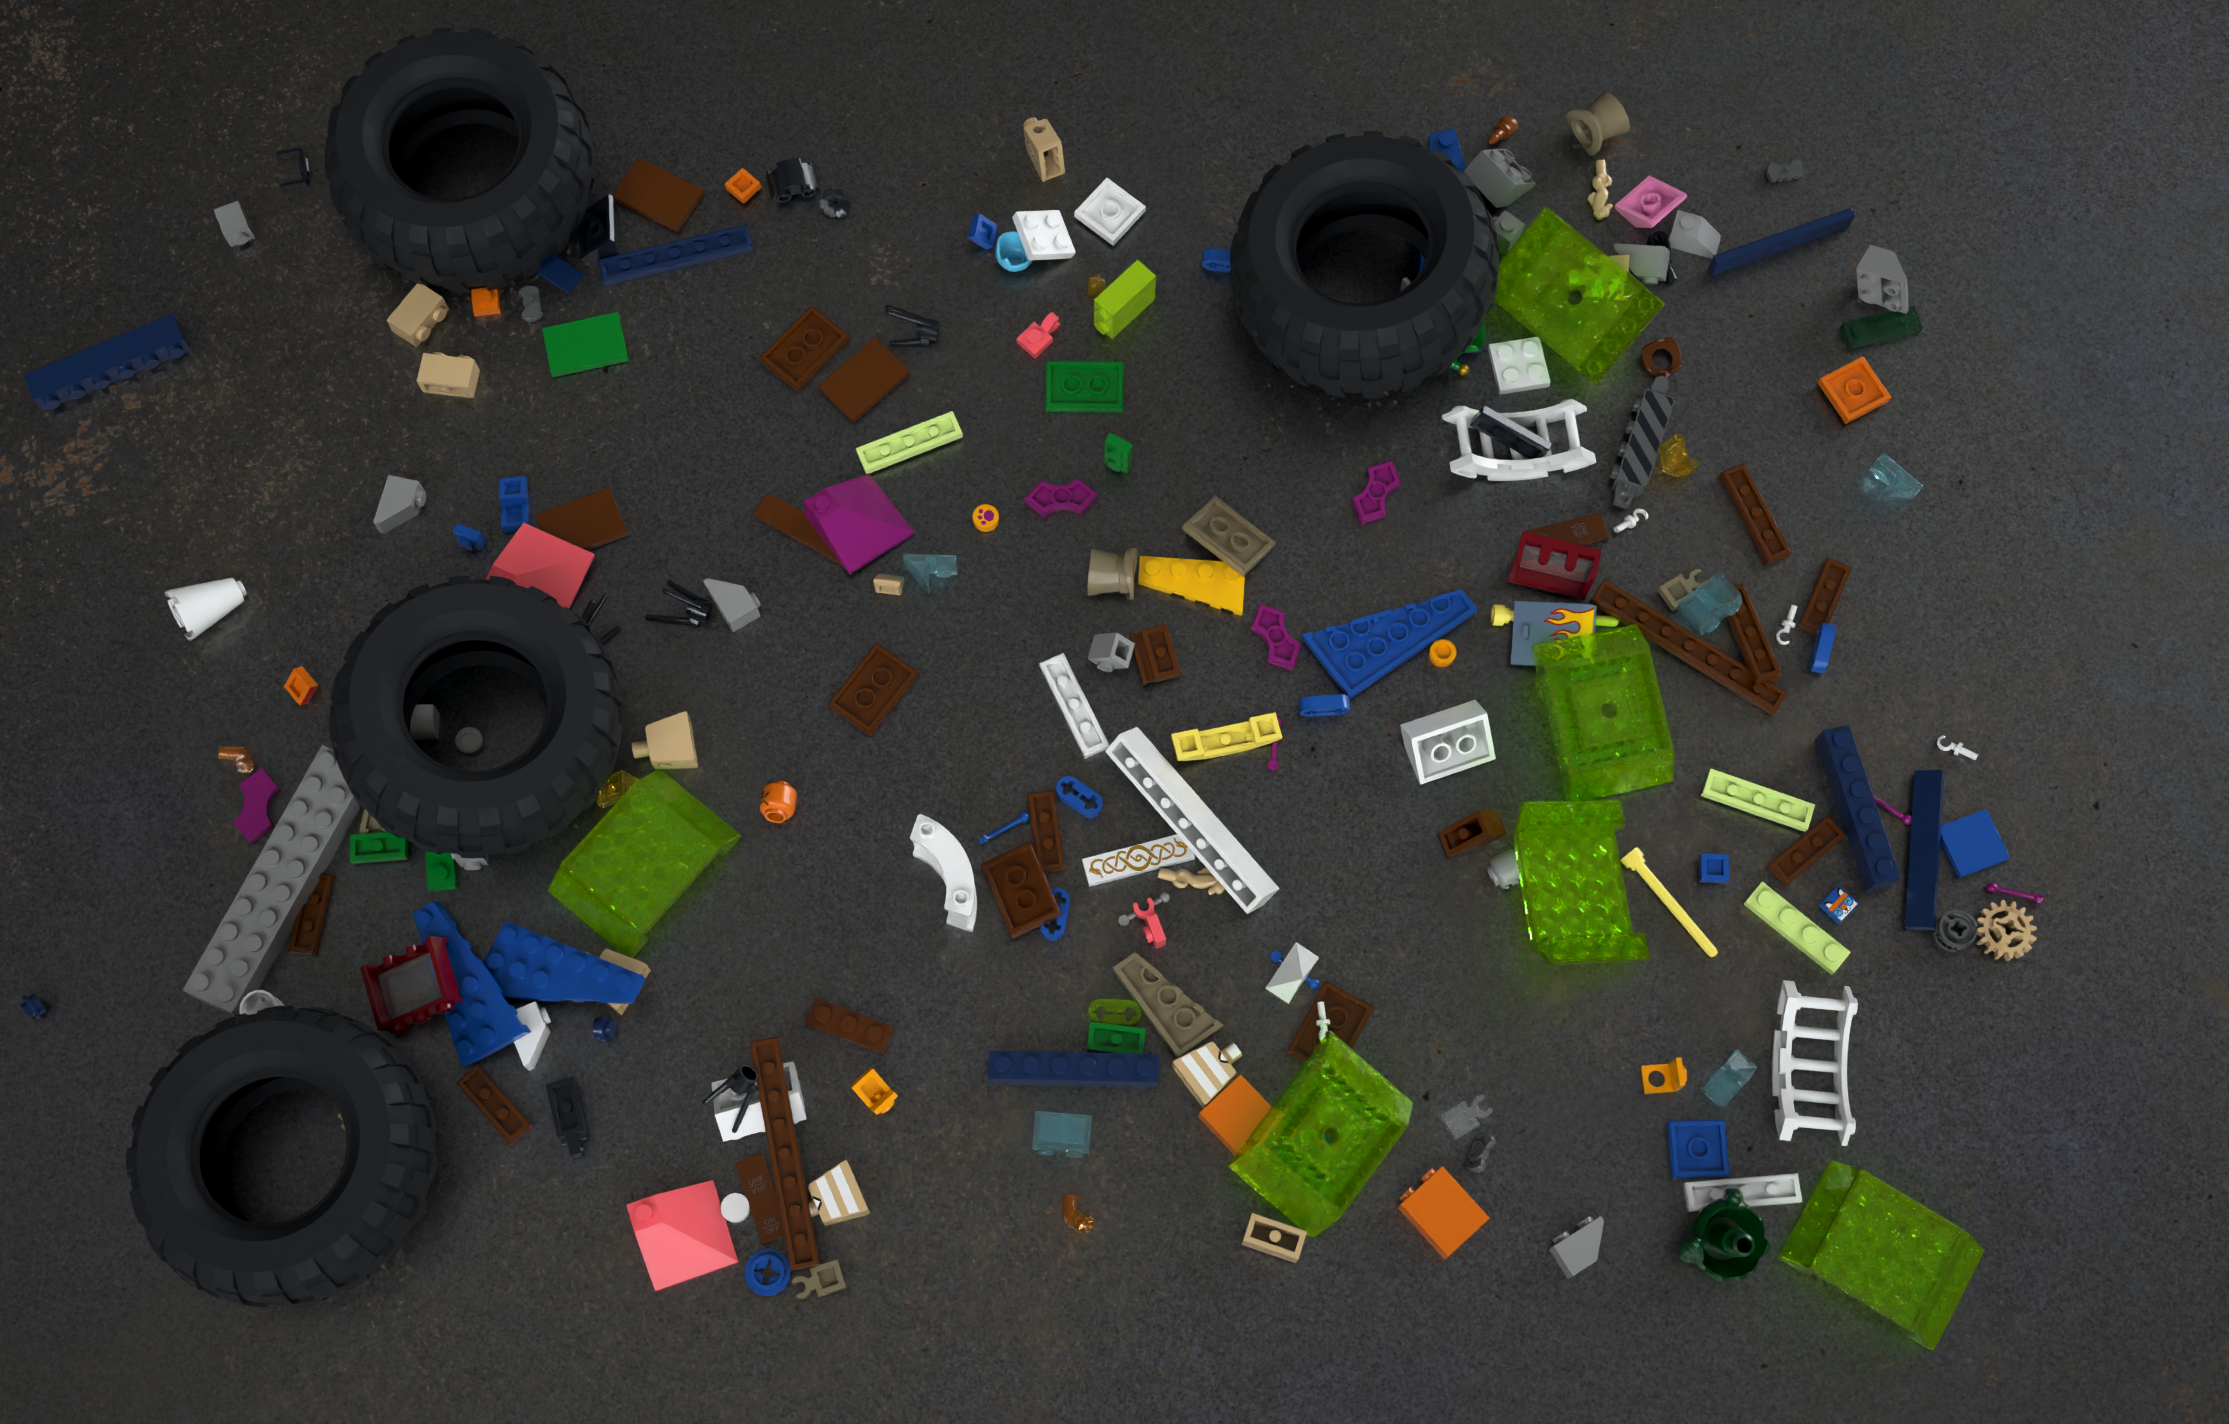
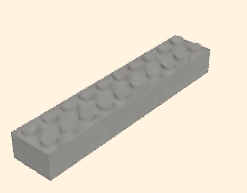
[183,745,361,1016]

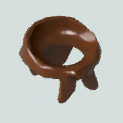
[1641,337,1681,378]

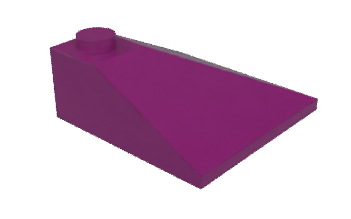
[804,474,915,575]

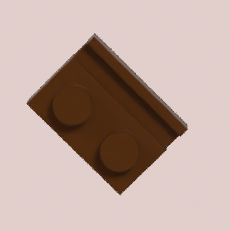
[1129,624,1181,686]

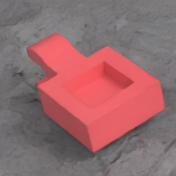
[1016,312,1060,359]
[1133,898,1166,949]

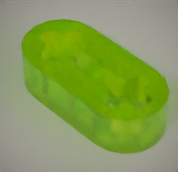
[1088,999,1141,1027]

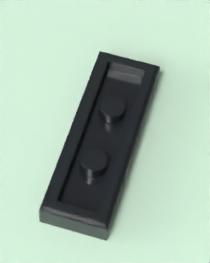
[1470,406,1552,459]

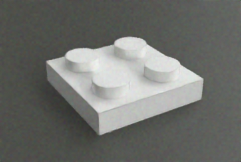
[1074,178,1146,246]
[1012,210,1076,260]
[1488,337,1551,395]

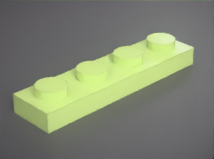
[856,411,963,474]
[1701,768,1815,832]
[1744,882,1851,975]

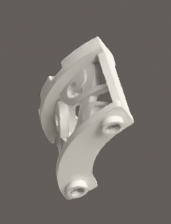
[910,814,977,932]

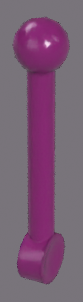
[1267,716,1282,771]
[1871,790,1912,825]
[1986,882,2045,903]

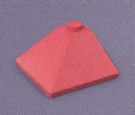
[485,523,595,609]
[626,1180,739,1291]

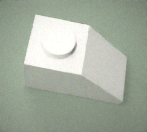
[514,1001,552,1071]

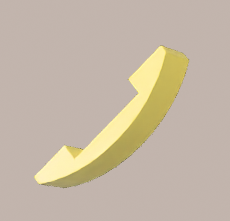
[1171,712,1282,761]

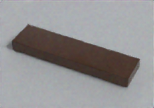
[1719,463,1792,565]
[753,493,842,566]
[1717,583,1782,685]

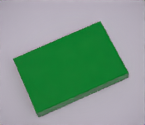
[542,312,629,377]
[1046,361,1124,412]

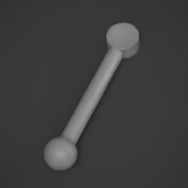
[1118,892,1170,926]

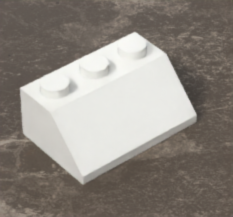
[1400,700,1496,785]
[711,1061,807,1142]

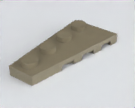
[1112,952,1224,1059]

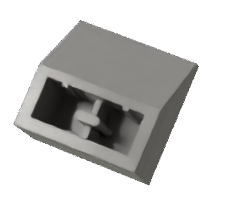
[1464,148,1536,208]
[1856,244,1909,314]

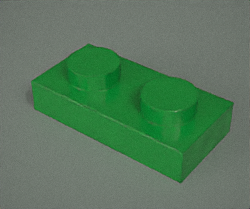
[1104,433,1133,474]
[350,832,408,864]
[425,851,458,893]
[1087,1022,1146,1054]

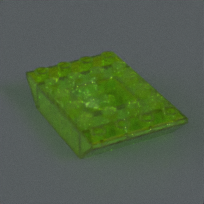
[1494,206,1666,386]
[1531,624,1674,804]
[1227,1031,1413,1238]

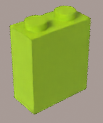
[1094,260,1156,339]

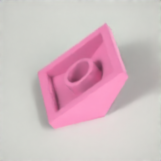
[1614,175,1687,228]

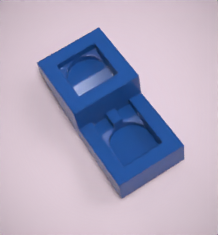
[499,476,530,533]

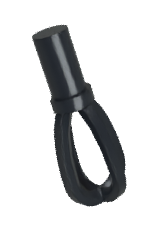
[1647,231,1678,283]

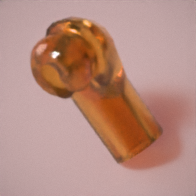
[218,746,254,774]
[1062,1195,1094,1233]

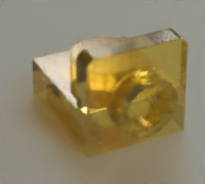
[1659,433,1699,480]
[597,770,641,808]

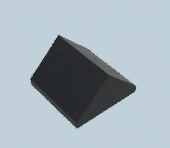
[579,194,620,261]

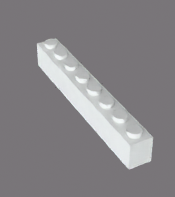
[1105,727,1280,914]

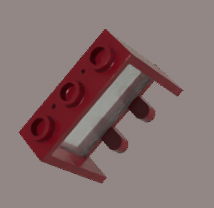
[1507,531,1602,600]
[360,936,464,1034]

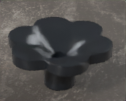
[819,189,851,218]

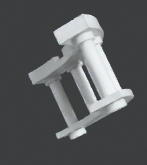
[1442,399,1596,481]
[1772,980,1858,1146]

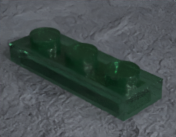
[1840,306,1923,349]

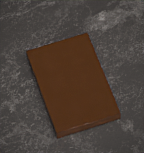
[612,157,704,233]
[759,305,850,392]
[818,337,911,424]
[535,487,629,551]
[827,643,919,737]
[981,841,1063,939]
[1286,980,1374,1081]

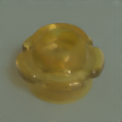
[1088,273,1105,297]

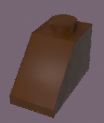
[1438,809,1507,857]

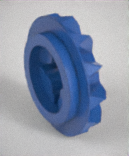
[744,1249,791,1296]

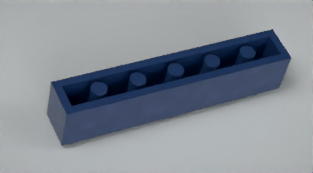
[23,314,191,411]
[1815,725,1901,893]
[988,1051,1159,1088]

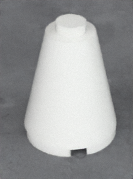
[165,578,247,641]

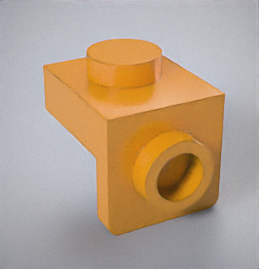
[850,1067,898,1115]

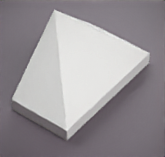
[1266,942,1319,1004]

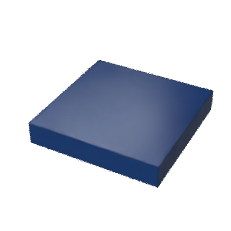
[1940,809,2010,879]
[1666,1120,1730,1179]

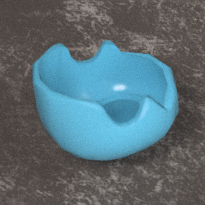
[995,231,1032,272]

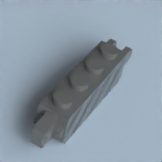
[1610,375,1674,509]

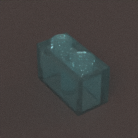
[1678,571,1742,636]
[1032,1111,1092,1158]

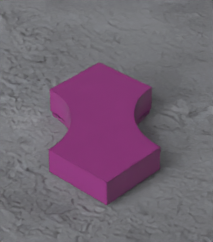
[1352,460,1401,525]
[1024,478,1098,518]
[1251,604,1302,671]
[233,768,280,844]

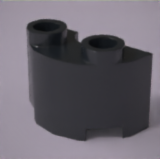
[766,158,821,203]

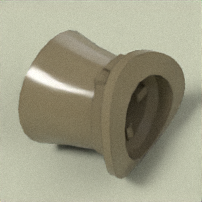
[1566,92,1630,156]
[1087,547,1138,600]

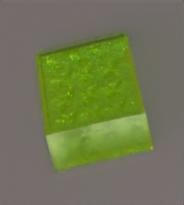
[548,769,741,958]
[1513,800,1650,965]
[1778,1160,1985,1351]

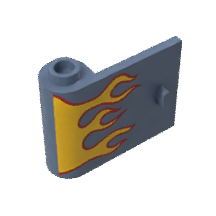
[1511,601,1597,676]

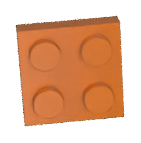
[1817,356,1892,424]

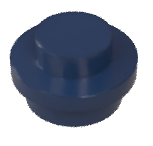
[20,993,46,1020]
[593,1014,617,1042]

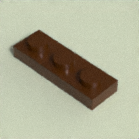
[805,998,894,1055]

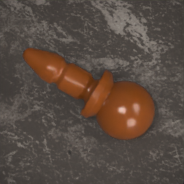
[1487,116,1518,145]

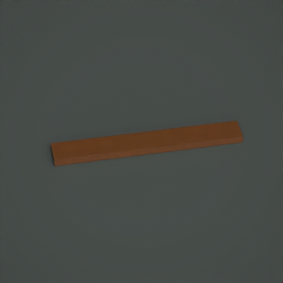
[1589,579,1788,716]
[749,1036,820,1271]

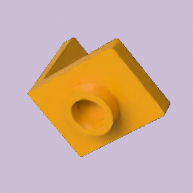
[1640,1057,1687,1094]

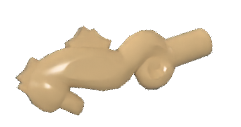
[1587,160,1613,220]
[1158,867,1225,895]

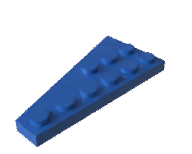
[1301,589,1478,700]
[413,901,531,1067]
[483,921,646,1004]

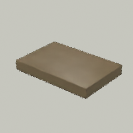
[1182,496,1276,577]

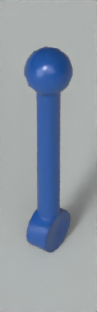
[978,812,1030,845]
[1270,951,1320,989]

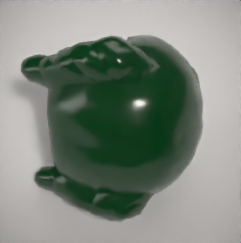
[1678,1188,1770,1282]

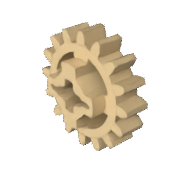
[1975,900,2037,961]

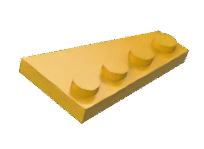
[1138,556,1245,616]

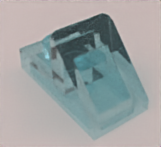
[1870,452,1924,500]
[903,554,958,593]
[1700,1049,1758,1109]

